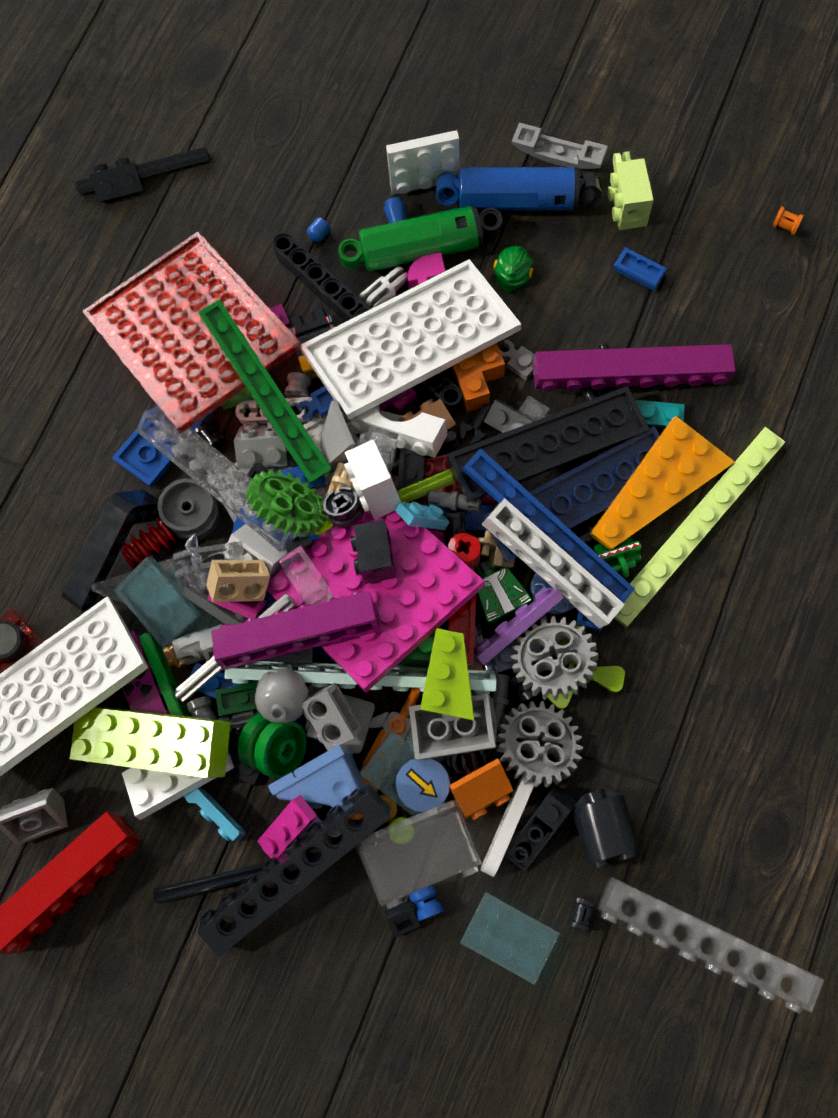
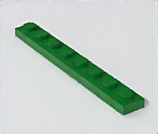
[198,299,331,484]

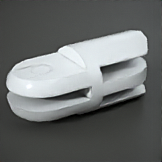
[359,267,408,308]

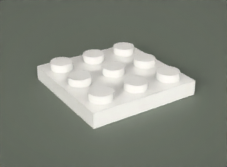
[386,130,460,195]

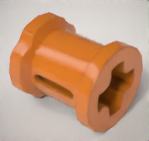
[772,206,804,235]

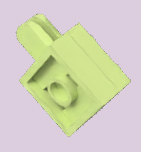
[608,151,653,230]

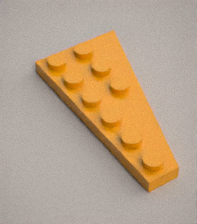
[589,416,735,550]

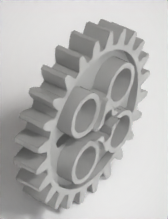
[511,616,598,701]
[496,701,583,787]

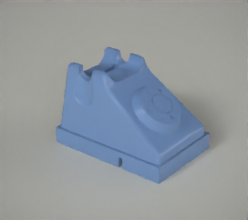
[268,745,365,809]

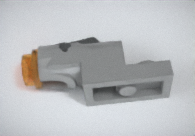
[163,624,222,667]

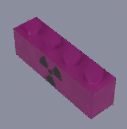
[122,631,171,715]

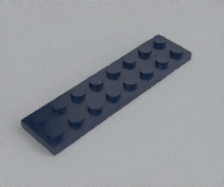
[482,426,660,563]

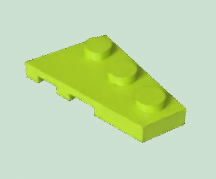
[420,628,474,720]

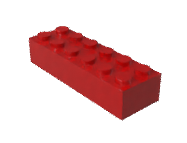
[0,812,141,955]

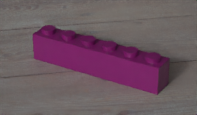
[211,591,380,670]

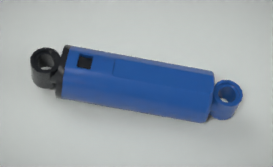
[436,167,602,211]

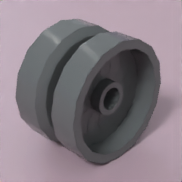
[158,478,220,542]

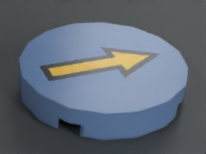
[395,758,450,812]

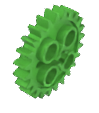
[246,470,328,537]

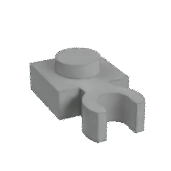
[500,340,535,381]

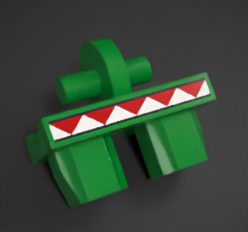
[594,537,642,578]

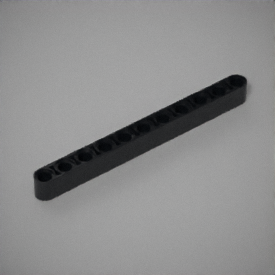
[272,233,462,415]

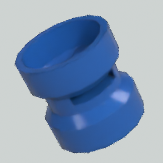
[409,884,444,921]

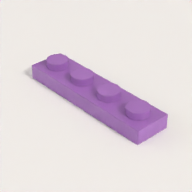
[474,587,564,665]

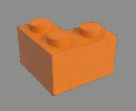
[451,343,505,412]

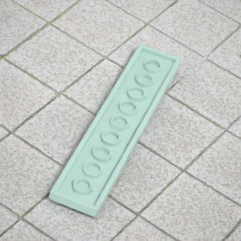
[225,661,496,695]

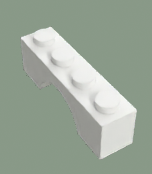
[342,405,448,458]

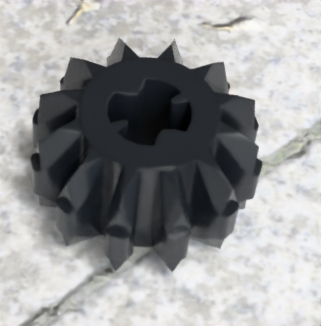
[446,749,491,774]

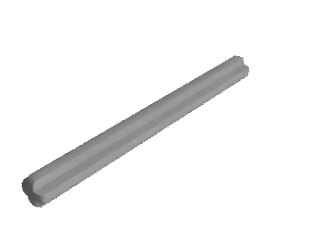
[175,594,296,702]

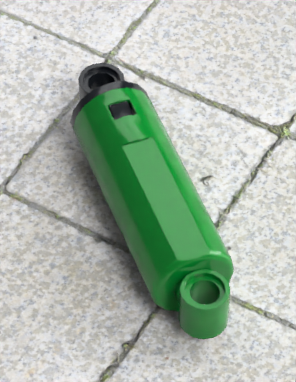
[339,204,502,272]

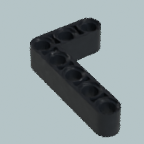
[62,489,159,612]

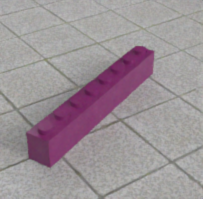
[532,344,736,392]

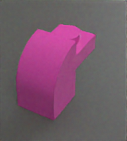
[408,253,445,290]

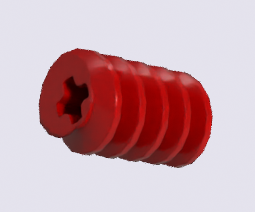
[120,518,177,570]
[448,533,480,572]

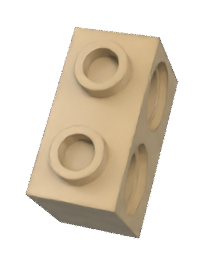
[206,560,270,602]

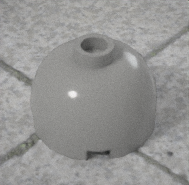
[255,669,310,723]

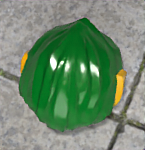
[493,246,534,293]

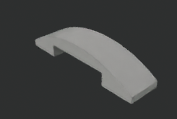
[512,123,608,169]

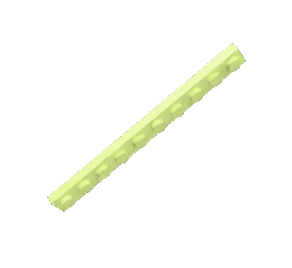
[614,427,785,629]

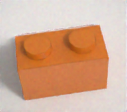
[450,759,513,820]

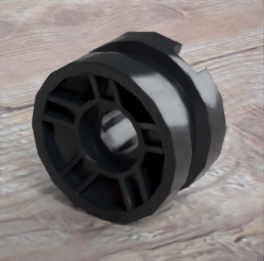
[323,487,364,528]

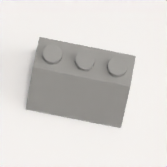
[409,693,497,761]

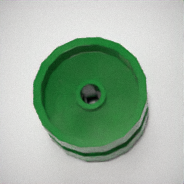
[238,713,307,780]

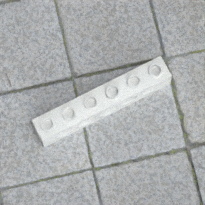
[482,499,625,628]

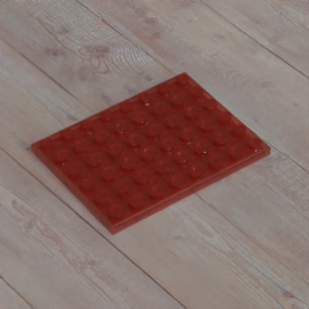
[82,232,302,434]

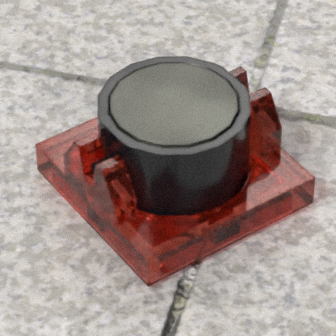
[0,608,44,674]

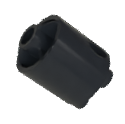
[571,789,641,869]

